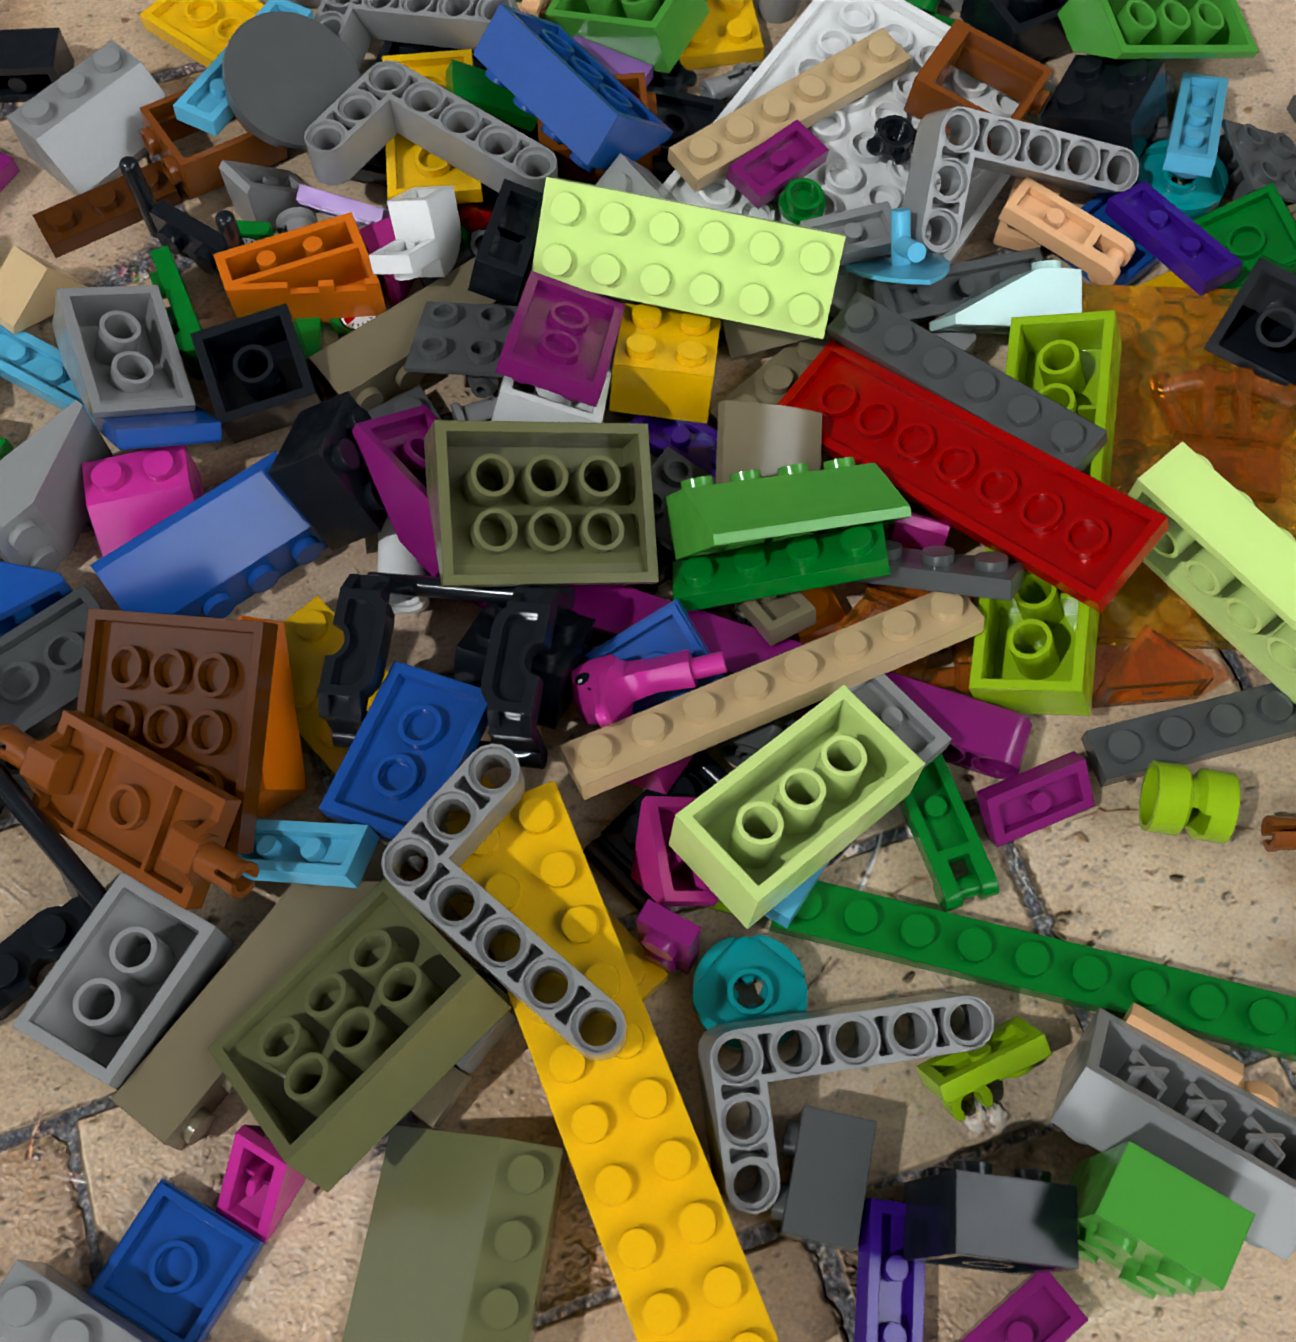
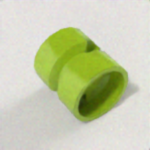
[1139,760,1241,844]

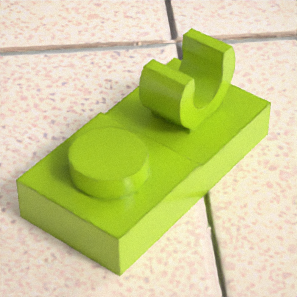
[916,1016,1052,1122]

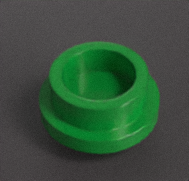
[778,178,826,225]

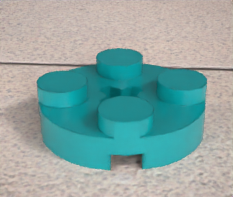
[1133,139,1228,220]
[692,935,808,1052]

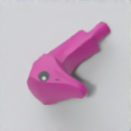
[571,649,728,727]

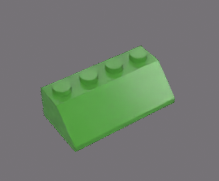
[1057,0,1259,59]
[664,457,912,560]

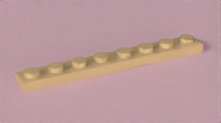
[559,591,985,800]

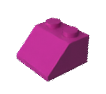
[82,445,204,557]

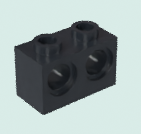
[468,178,544,306]

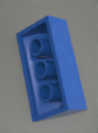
[473,3,673,173]
[90,451,329,618]

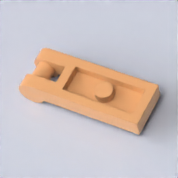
[998,176,1136,289]

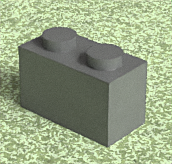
[770,1105,877,1253]

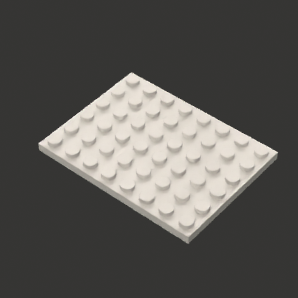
[663,0,1057,318]

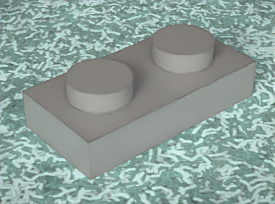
[799,201,892,266]
[848,674,952,768]

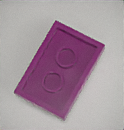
[495,271,625,407]

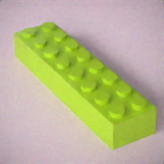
[969,310,1122,716]

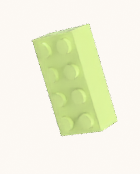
[668,685,926,929]

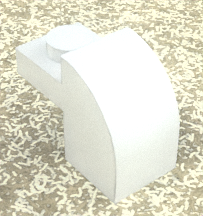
[369,186,461,281]

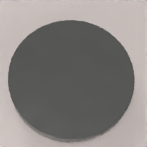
[222,11,361,149]

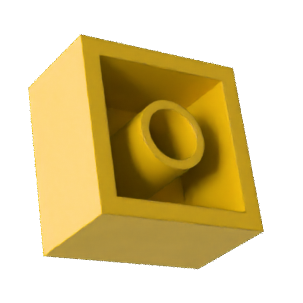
[609,303,721,424]

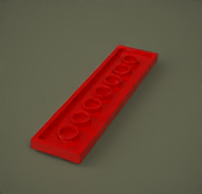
[777,340,1169,613]

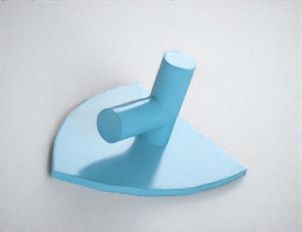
[844,208,950,285]

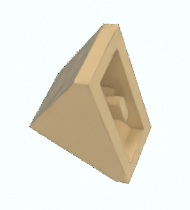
[0,245,87,335]

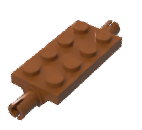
[0,710,259,910]

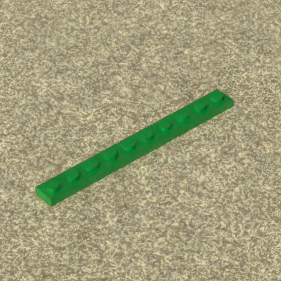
[769,881,1296,1062]

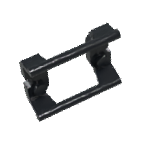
[317,572,576,769]
[0,762,107,1021]

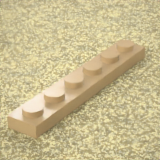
[667,28,911,193]

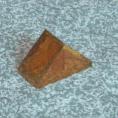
[1092,624,1214,708]

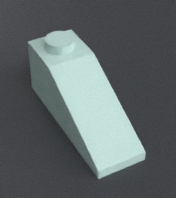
[929,260,1082,335]

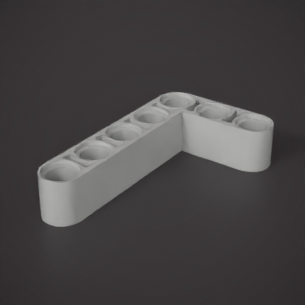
[314,0,521,69]
[304,60,559,193]
[902,107,1139,253]
[381,744,627,1061]
[697,991,994,1214]

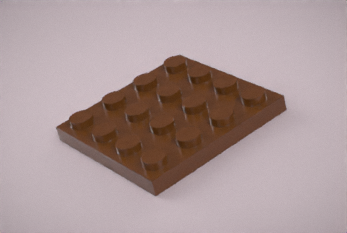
[77,608,278,854]

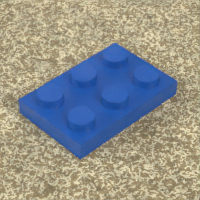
[319,661,488,840]

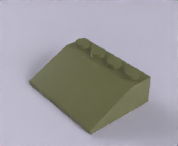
[424,420,659,587]
[207,878,511,1192]
[342,1125,567,1342]

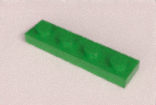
[673,522,891,612]

